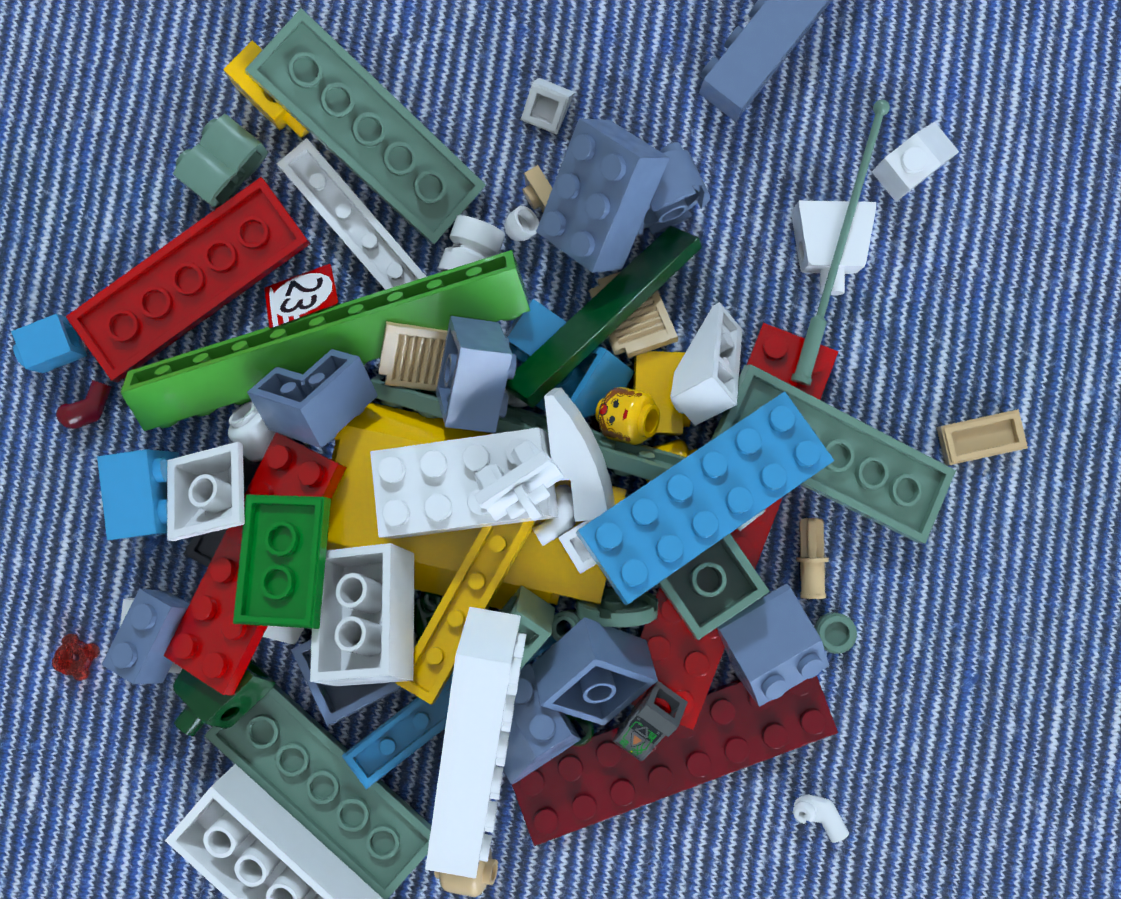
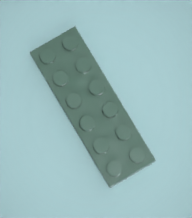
[245,8,486,245]
[711,364,956,544]
[204,684,431,899]

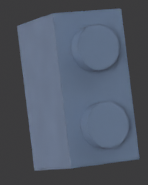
[101,589,190,684]

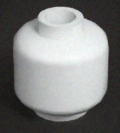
[228,401,288,462]

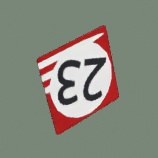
[264,264,339,328]

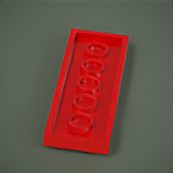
[65,177,311,383]
[164,433,347,695]

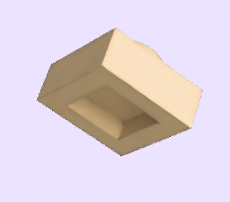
[522,165,552,212]

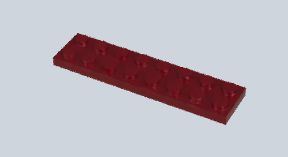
[512,675,838,846]

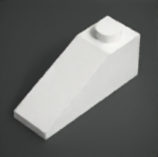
[670,302,742,426]

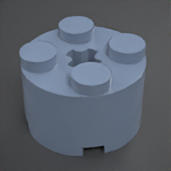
[638,142,710,235]

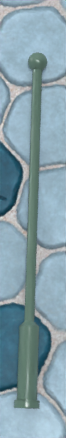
[791,100,890,386]

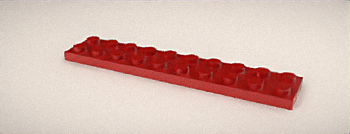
[631,323,839,730]

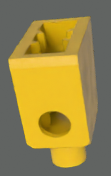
[223,40,309,138]

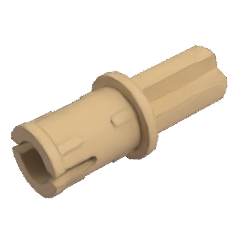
[796,518,829,599]

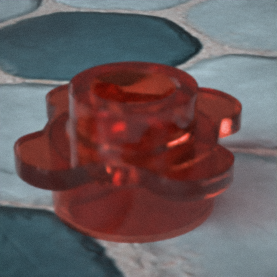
[52,634,100,681]

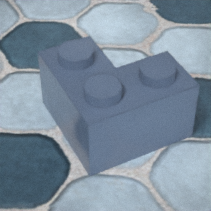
[247,349,378,448]

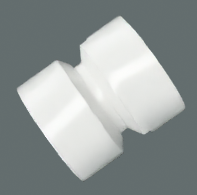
[438,215,505,272]

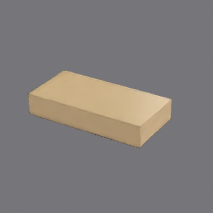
[937,409,1028,466]

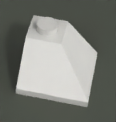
[167,442,245,541]

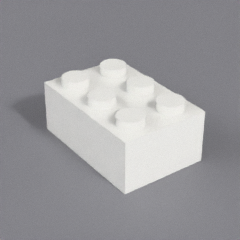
[310,543,414,686]

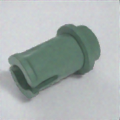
[552,609,580,641]

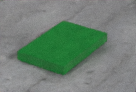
[233,495,331,629]

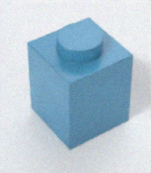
[505,299,566,363]
[11,313,87,373]

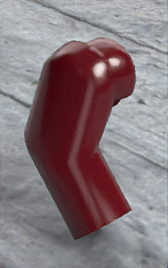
[56,380,112,429]

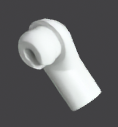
[532,485,575,546]

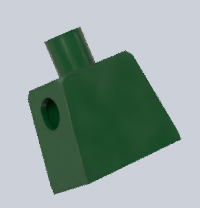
[173,659,276,737]

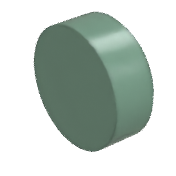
[814,612,857,654]

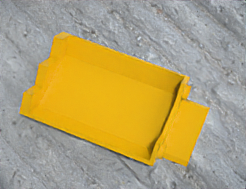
[327,403,626,609]

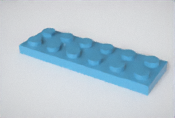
[576,391,835,606]

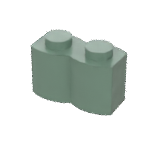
[173,114,268,209]

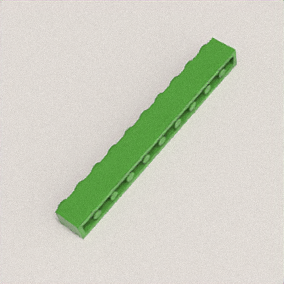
[120,250,530,431]

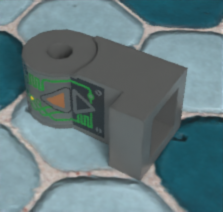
[613,681,688,761]

